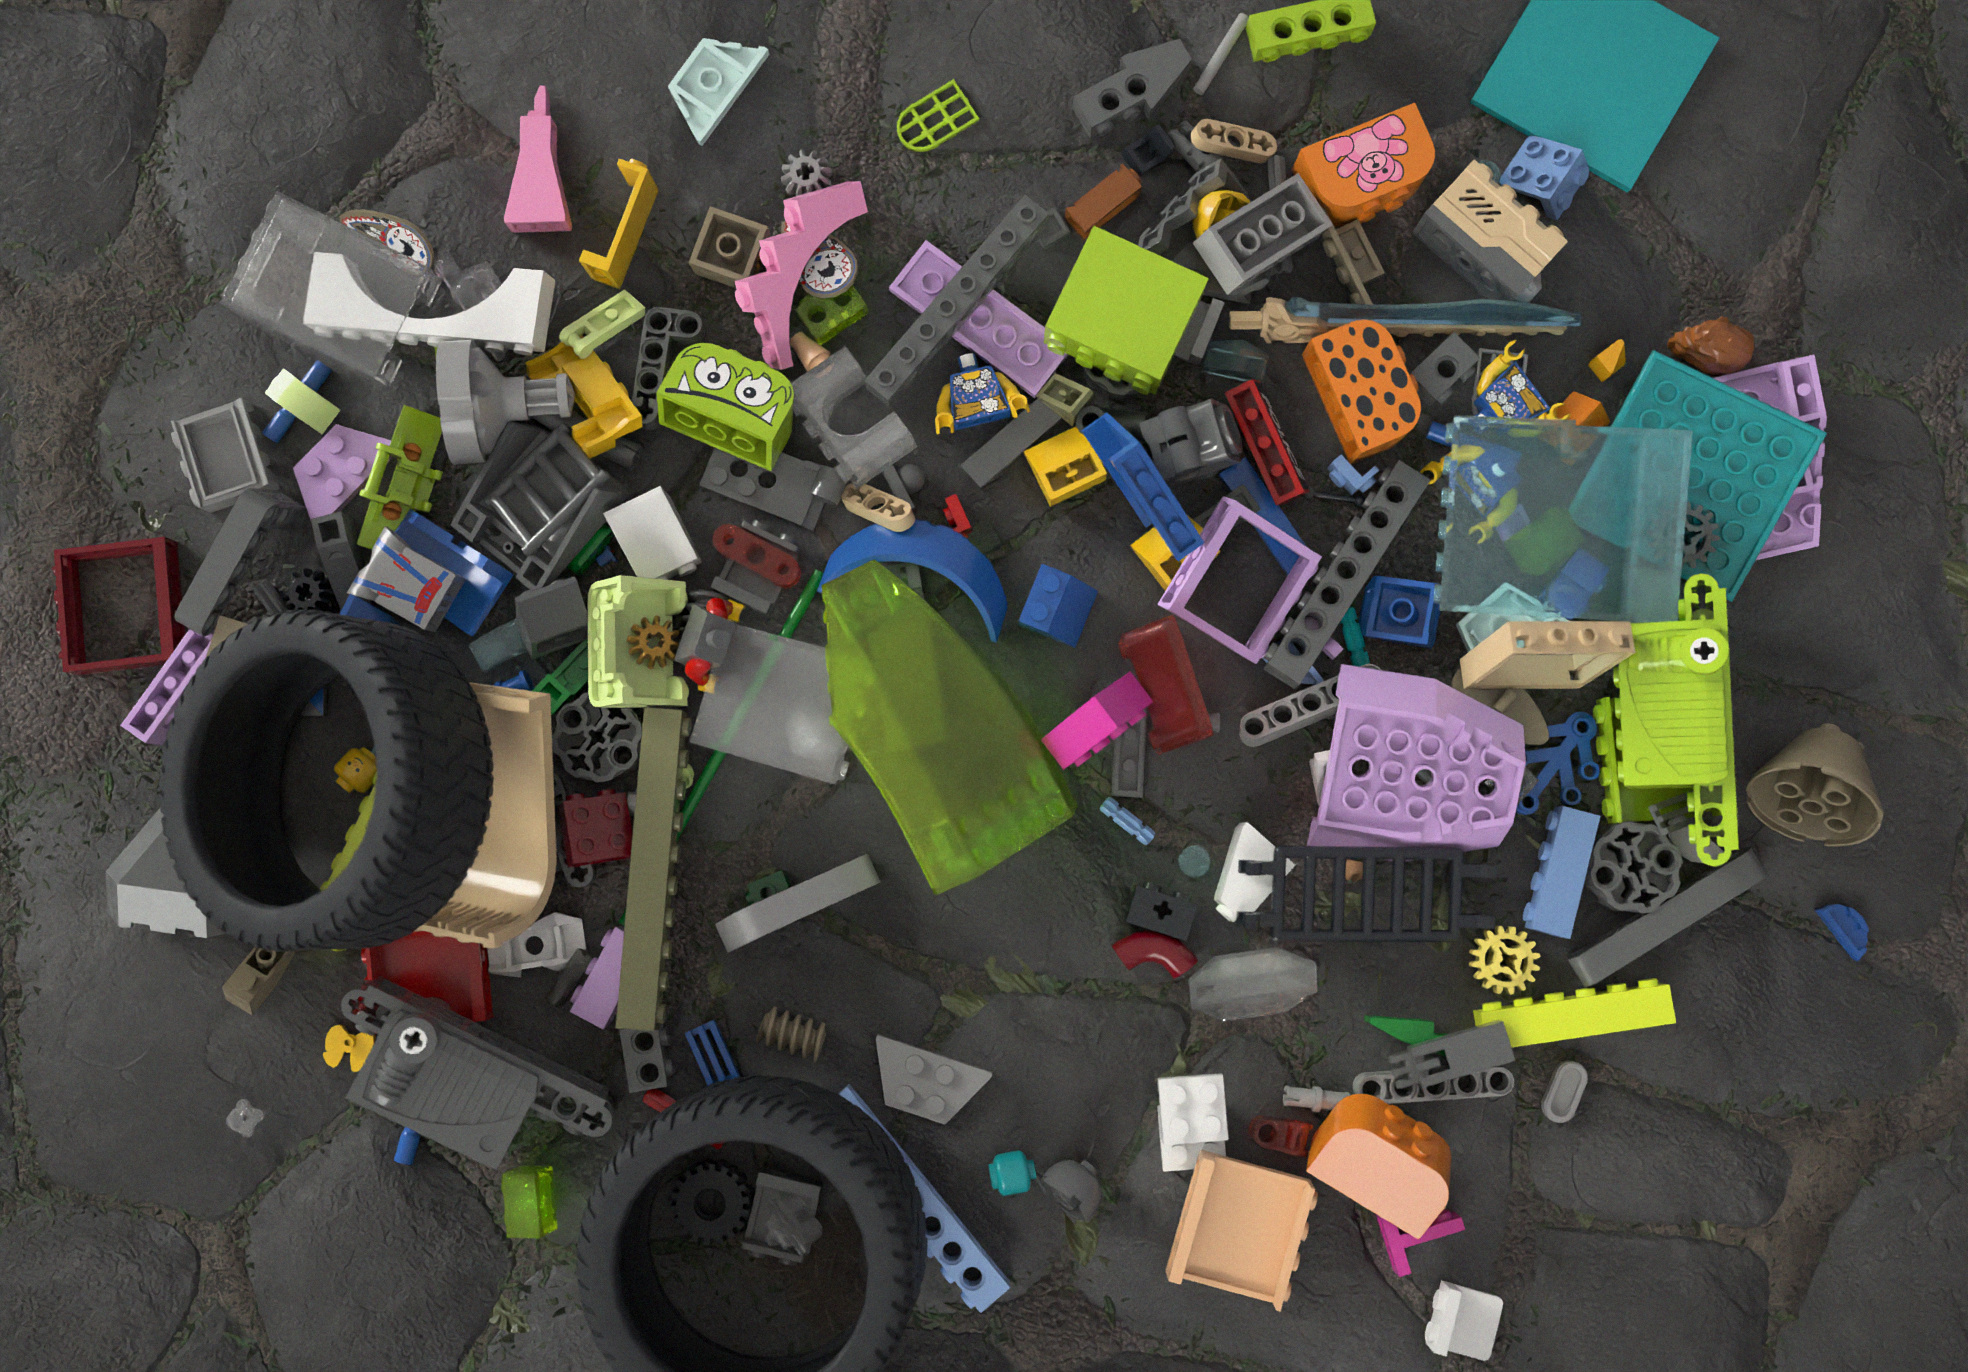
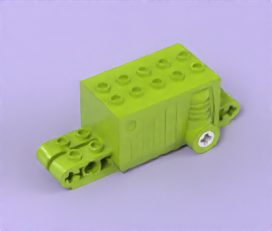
[1613,573,1739,866]

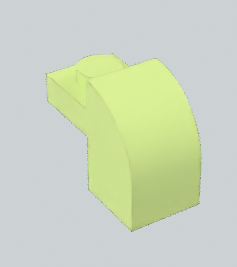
[265,369,340,434]

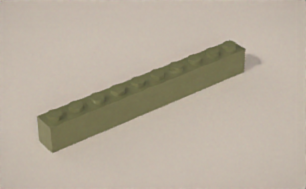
[616,708,691,1031]

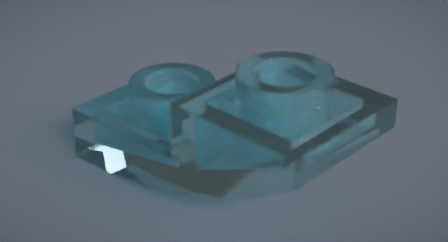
[468,618,527,672]

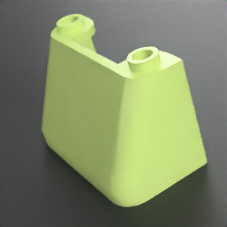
[588,575,689,708]

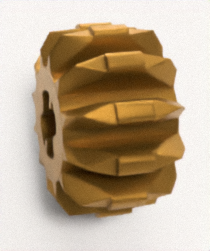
[626,616,680,669]

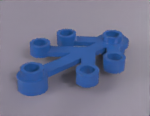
[1516,712,1600,815]

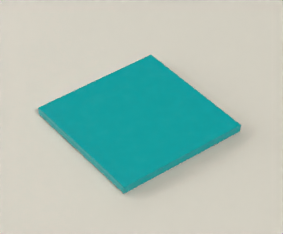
[1470,0,1719,193]

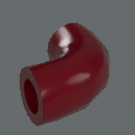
[1111,931,1199,979]

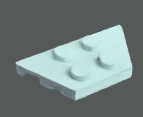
[668,38,769,146]

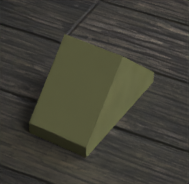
[1036,373,1094,426]

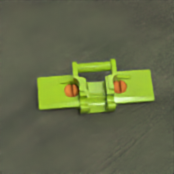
[356,405,443,550]

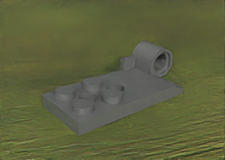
[699,448,849,532]

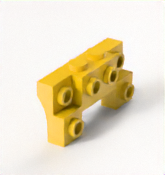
[525,335,642,459]

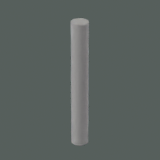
[1193,13,1249,95]

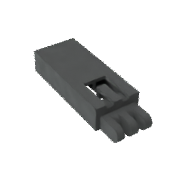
[1388,1020,1515,1089]

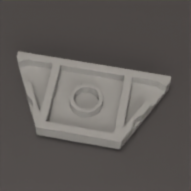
[876,1034,993,1125]

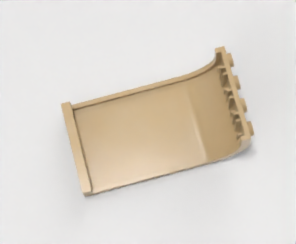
[415,682,556,948]

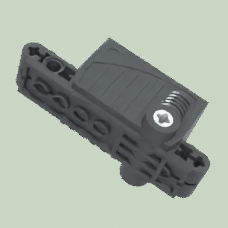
[341,976,615,1170]

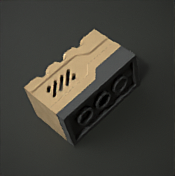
[1412,159,1568,313]

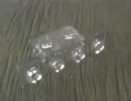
[434,247,508,361]

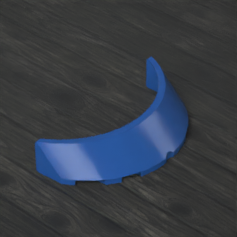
[817,519,1008,643]

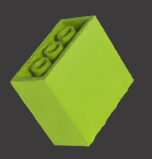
[1044,226,1209,395]

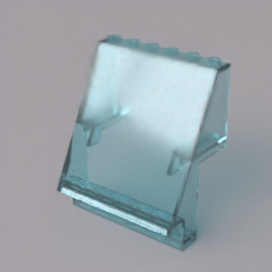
[1433,415,1693,623]

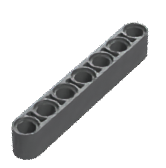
[1567,847,1768,987]

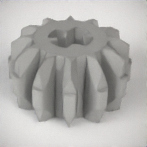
[781,149,833,196]

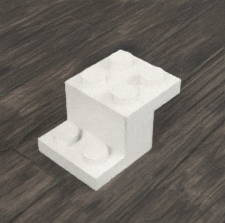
[1157,1073,1228,1172]

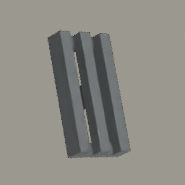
[1648,790,1713,836]

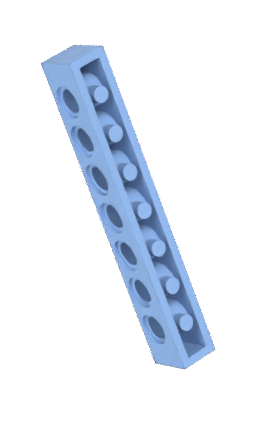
[838,1084,1010,1313]

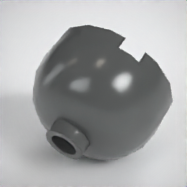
[1038,1160,1103,1223]

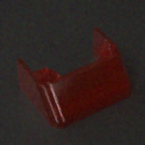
[1118,615,1214,756]

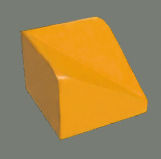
[1588,339,1626,382]

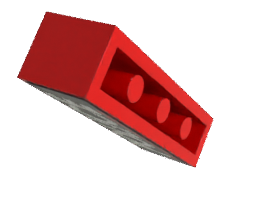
[1225,379,1310,505]

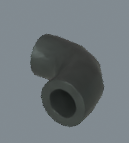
[1076,406,1151,443]

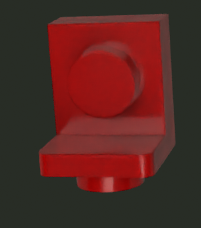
[942,494,972,538]

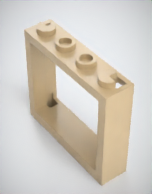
[1460,621,1635,689]

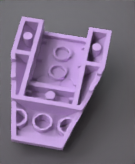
[1713,355,1827,560]

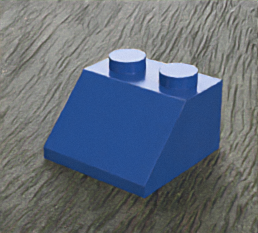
[1018,564,1098,648]

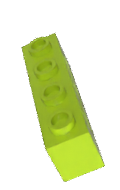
[1246,0,1376,62]

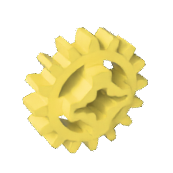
[1469,926,1540,995]

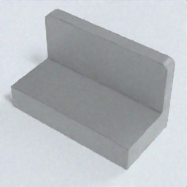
[1174,298,1225,366]

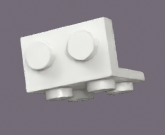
[1425,1280,1503,1361]

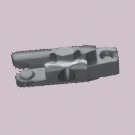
[1167,121,1222,172]

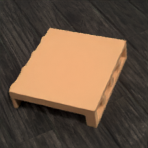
[1166,1149,1318,1311]

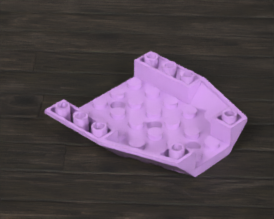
[1307,664,1526,861]

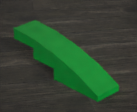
[1364,1015,1448,1056]

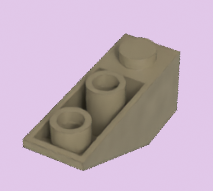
[222,947,296,1016]

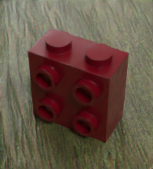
[558,789,633,868]

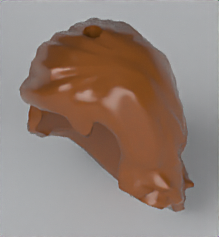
[1667,316,1755,376]

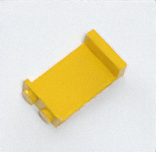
[579,159,659,289]

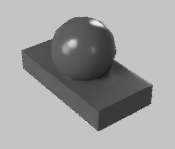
[877,453,925,514]

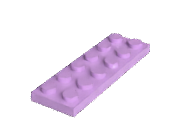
[889,240,1068,398]

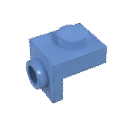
[1327,454,1379,496]

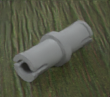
[1283,1085,1350,1112]

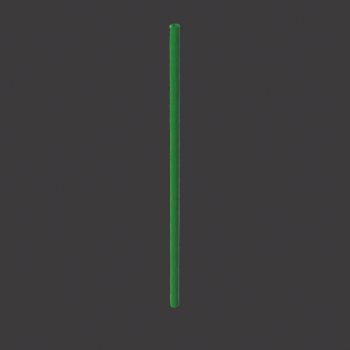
[619,569,823,926]

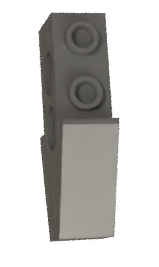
[1073,39,1192,138]

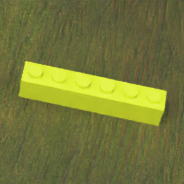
[1473,978,1676,1048]

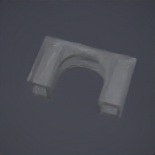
[791,346,917,489]

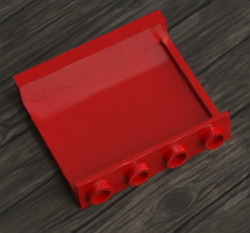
[361,931,494,1022]

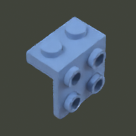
[1499,136,1590,220]

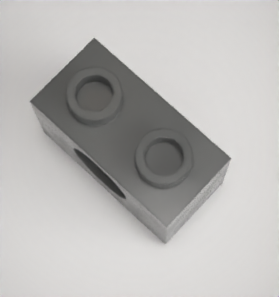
[1410,332,1480,407]

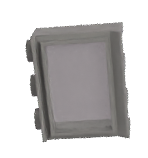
[171,398,280,513]

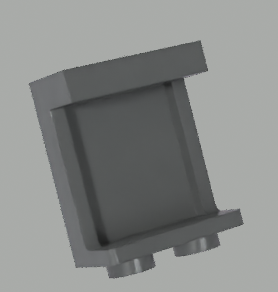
[710,520,802,617]
[741,1167,823,1266]

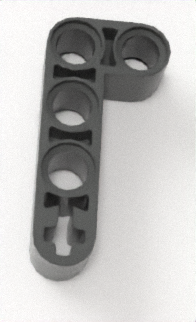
[632,307,707,430]

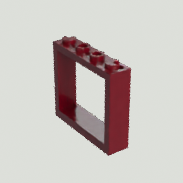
[52,537,185,675]

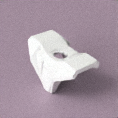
[487,912,588,977]

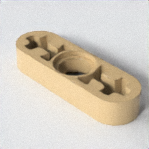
[1190,119,1277,163]
[841,482,915,532]

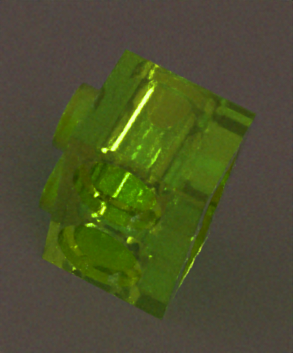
[795,285,869,345]

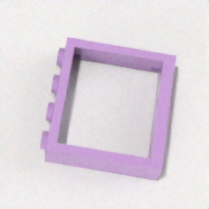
[1158,496,1322,664]

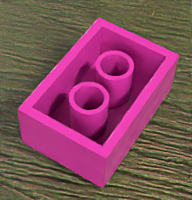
[1041,671,1153,770]

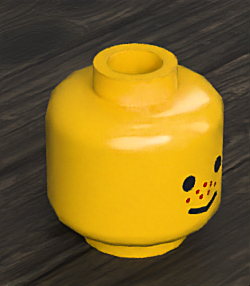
[334,747,377,793]

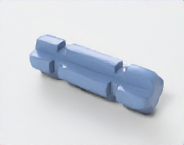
[1100,797,1156,845]

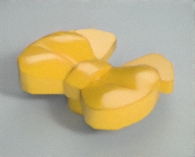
[323,1024,376,1072]

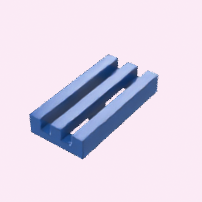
[685,1019,740,1085]

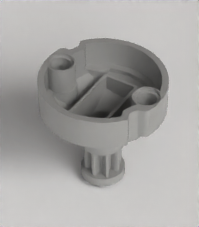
[436,339,575,465]

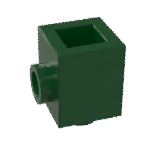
[745,870,792,906]

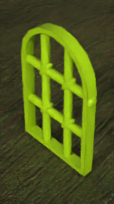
[897,79,979,152]

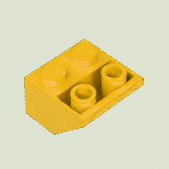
[1023,426,1107,507]
[1130,514,1220,591]

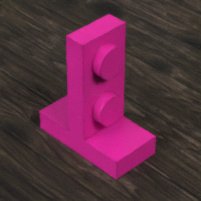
[1375,1209,1465,1277]

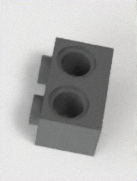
[619,1024,676,1093]

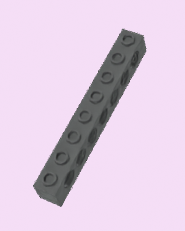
[864,194,1049,409]
[1263,460,1430,689]

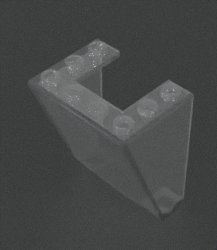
[220,191,443,388]
[689,624,877,785]

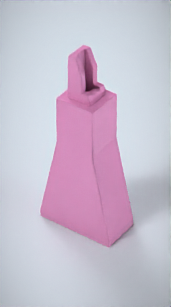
[504,86,572,233]

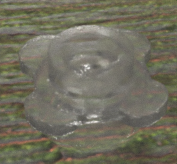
[226,1099,264,1137]

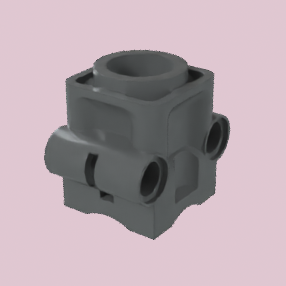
[1139,399,1242,487]

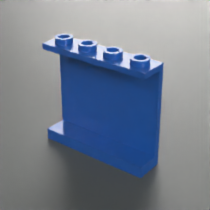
[1081,412,1205,562]

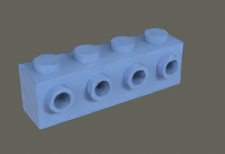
[1523,806,1600,939]

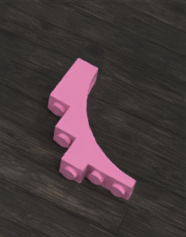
[735,181,868,370]

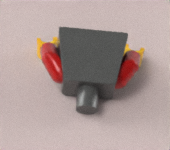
[674,598,746,694]

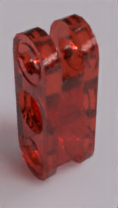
[713,524,801,589]

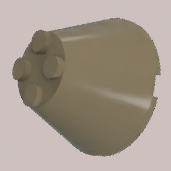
[1746,723,1883,846]

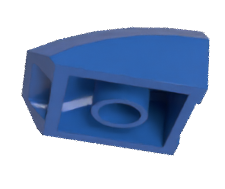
[1358,576,1443,649]

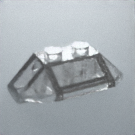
[1188,947,1318,1021]

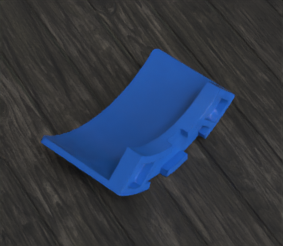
[395,508,514,636]

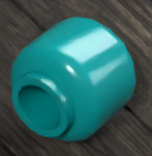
[988,1150,1036,1196]

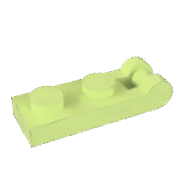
[559,290,645,359]

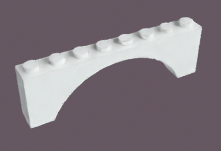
[303,252,555,355]

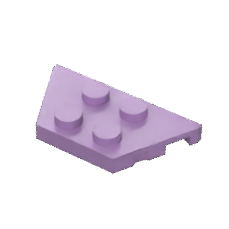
[293,424,393,520]

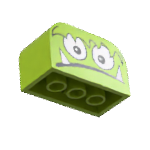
[657,343,794,471]

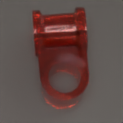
[1249,1115,1313,1157]

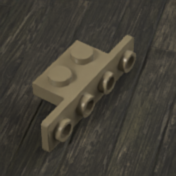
[1321,207,1385,316]

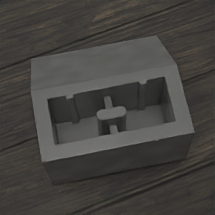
[515,576,588,660]

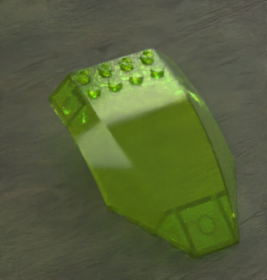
[822,559,1078,895]

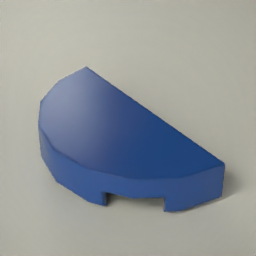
[1814,904,1869,961]

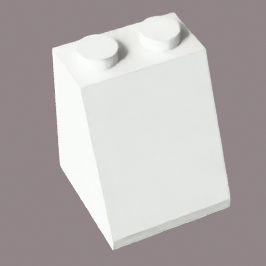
[603,486,702,580]
[1213,822,1295,922]

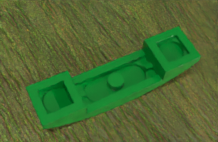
[532,639,588,717]

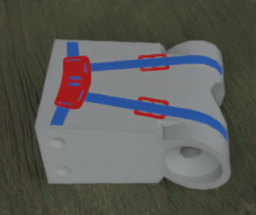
[347,526,466,632]

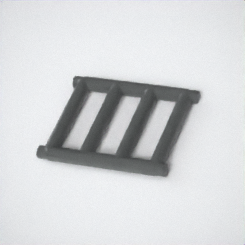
[483,423,610,557]

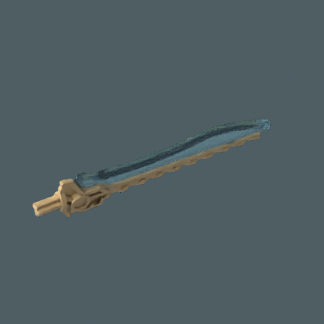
[1229,297,1583,343]

